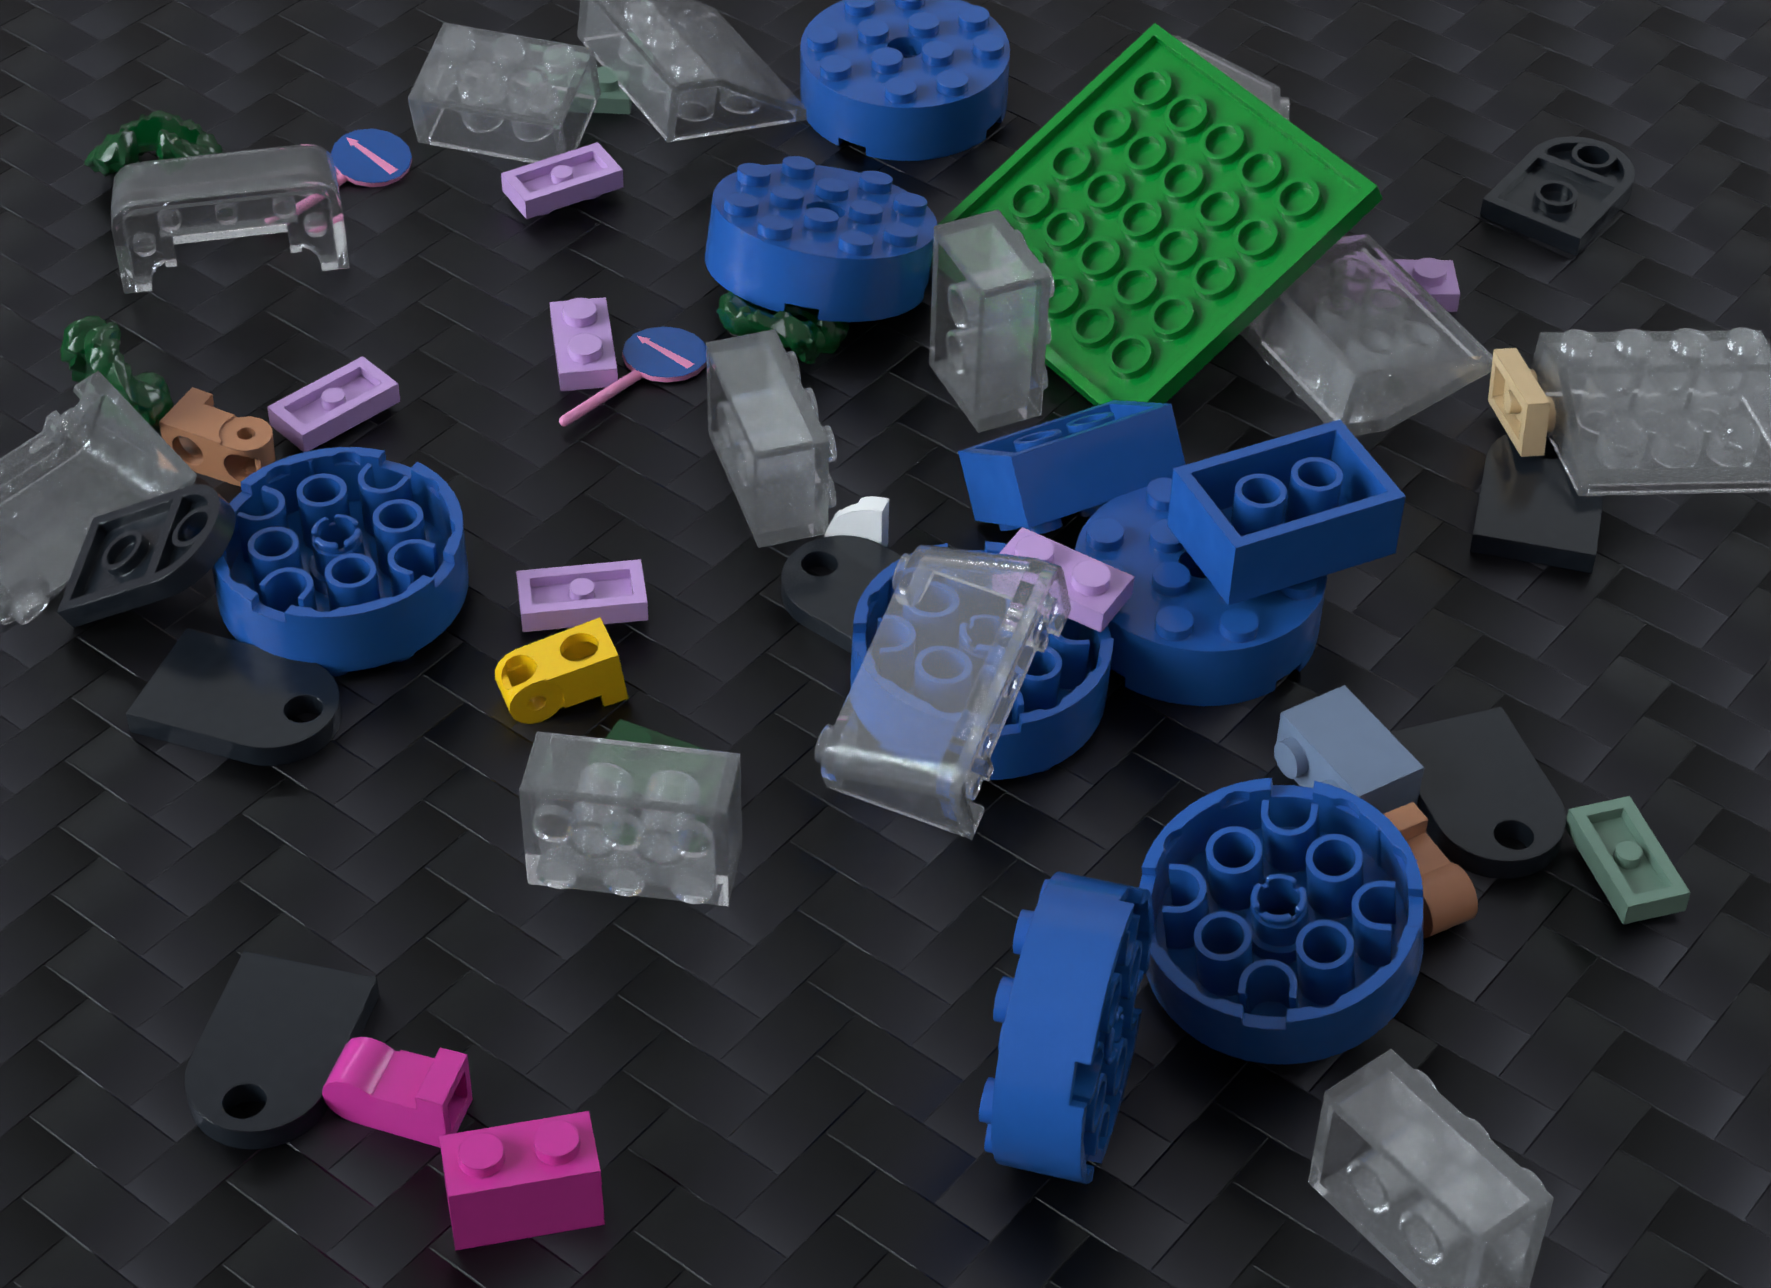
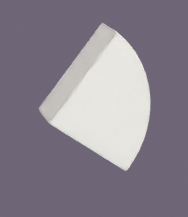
[824,496,889,547]

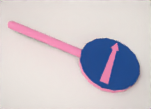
[265,128,412,229]
[559,326,708,427]

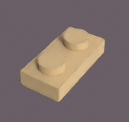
[1488,348,1556,457]

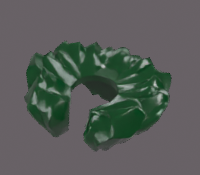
[84,110,228,177]
[717,291,850,364]
[60,315,174,434]

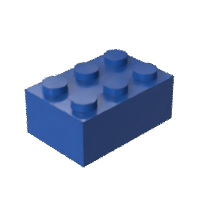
[958,400,1186,534]
[1167,419,1406,606]

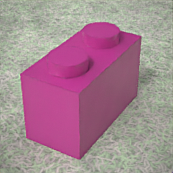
[439,1111,605,1251]

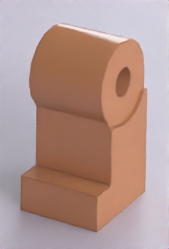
[159,387,276,486]
[1384,802,1478,939]

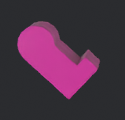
[322,1037,473,1148]

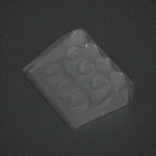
[577,0,807,143]
[1240,234,1493,436]
[1530,327,1771,496]

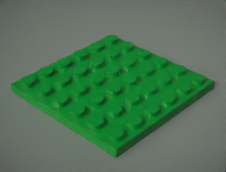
[931,23,1383,406]

